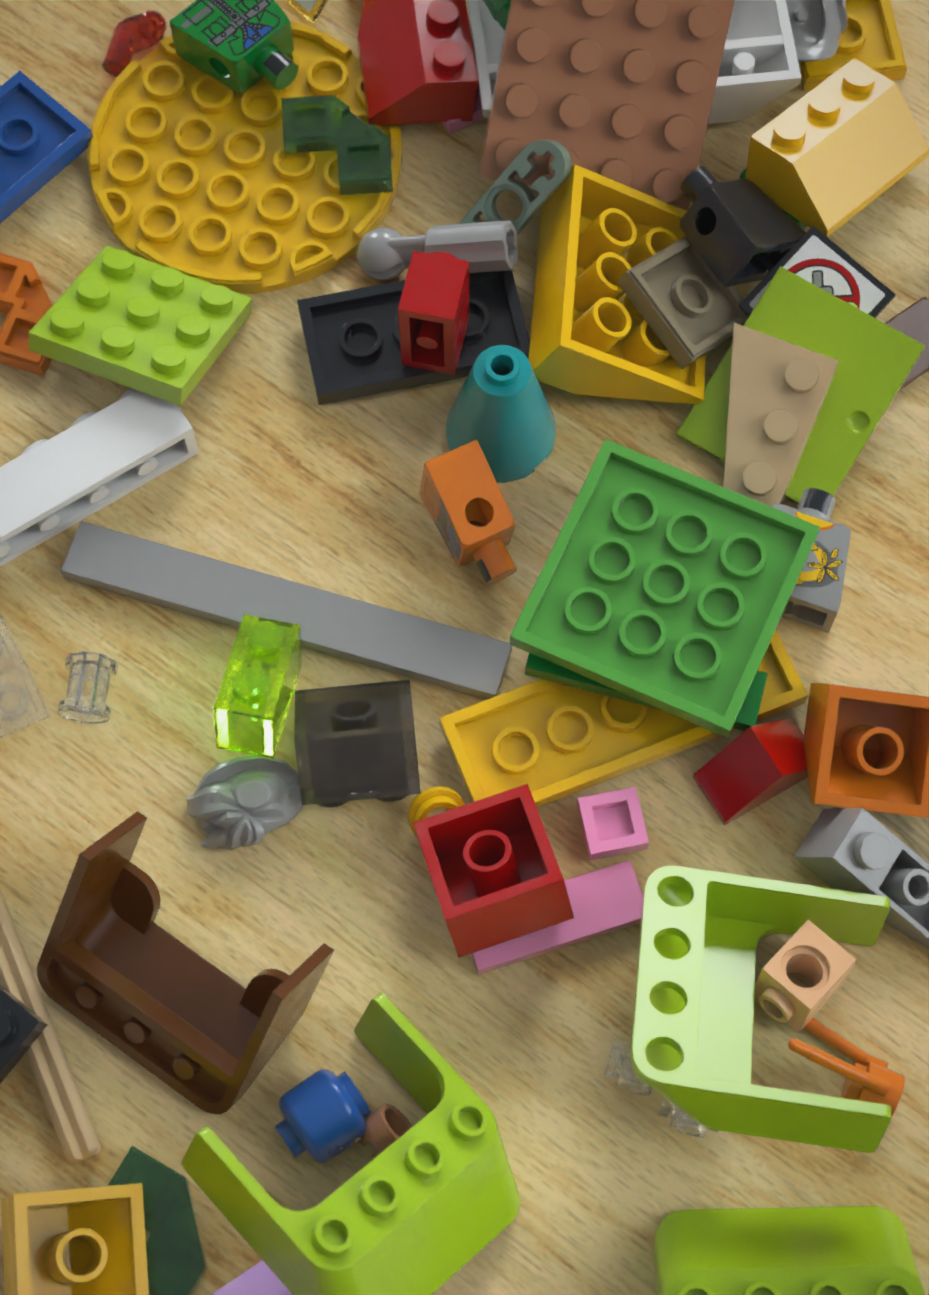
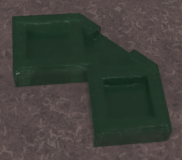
[281,95,393,195]
[108,1146,208,1295]

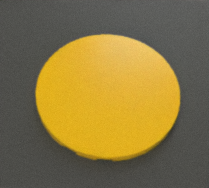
[87,21,402,294]

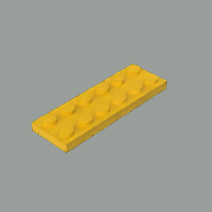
[439,630,808,808]

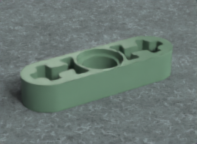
[459,139,572,237]

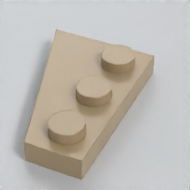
[723,323,839,507]

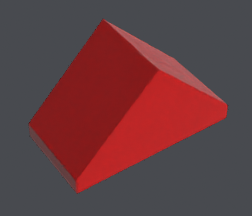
[693,717,808,826]

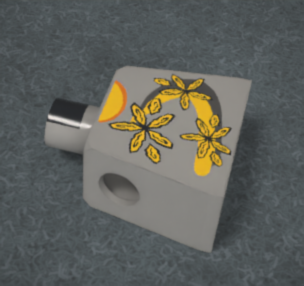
[772,488,851,633]

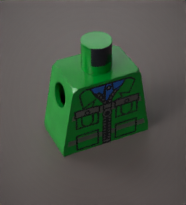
[169,0,298,93]

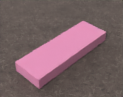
[471,860,643,975]

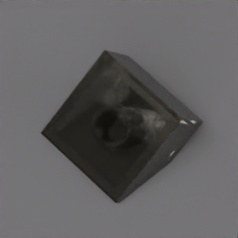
[294,680,421,808]

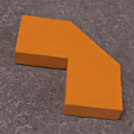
[0,253,53,376]

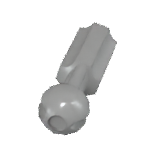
[357,220,519,281]

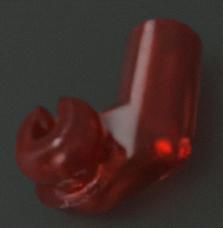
[102,10,167,77]

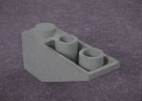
[794,808,929,949]

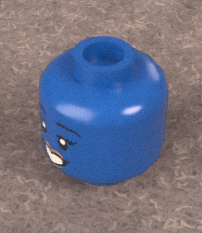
[275,1069,372,1164]

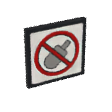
[739,226,896,318]

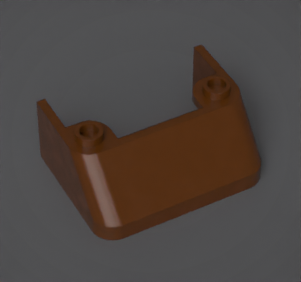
[37,811,334,1114]

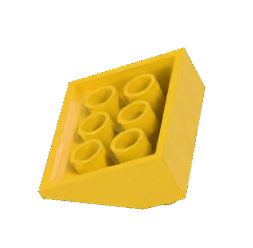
[528,164,706,405]

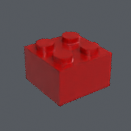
[413,784,574,958]

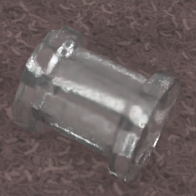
[57,651,118,724]

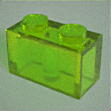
[213,614,302,759]

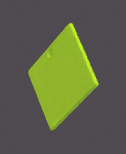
[677,266,925,505]

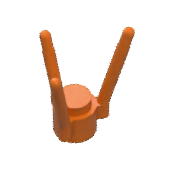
[788,1018,905,1117]

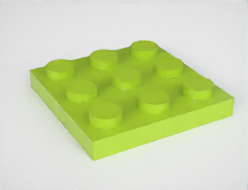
[28,245,252,406]

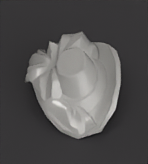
[786,0,847,62]
[186,755,305,850]

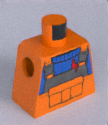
[419,439,517,585]

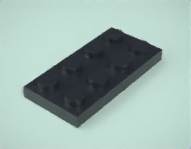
[297,269,530,405]

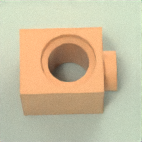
[754,920,857,1032]

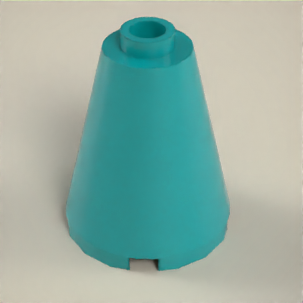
[446,345,556,483]

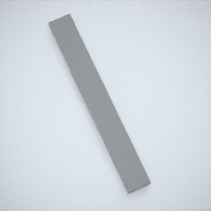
[61,521,512,700]

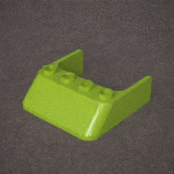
[630,866,891,1153]
[181,993,520,1295]
[654,1206,925,1295]

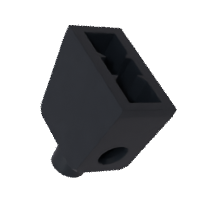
[680,166,806,287]

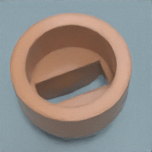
[361,1104,412,1158]

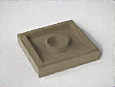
[617,236,749,369]

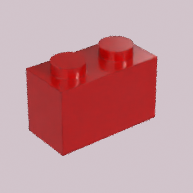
[398,251,469,375]

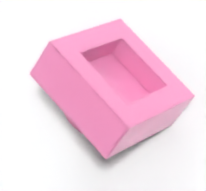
[577,787,649,861]

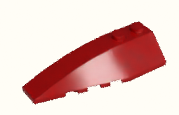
[357,0,479,125]

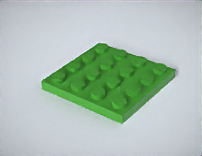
[510,439,820,738]

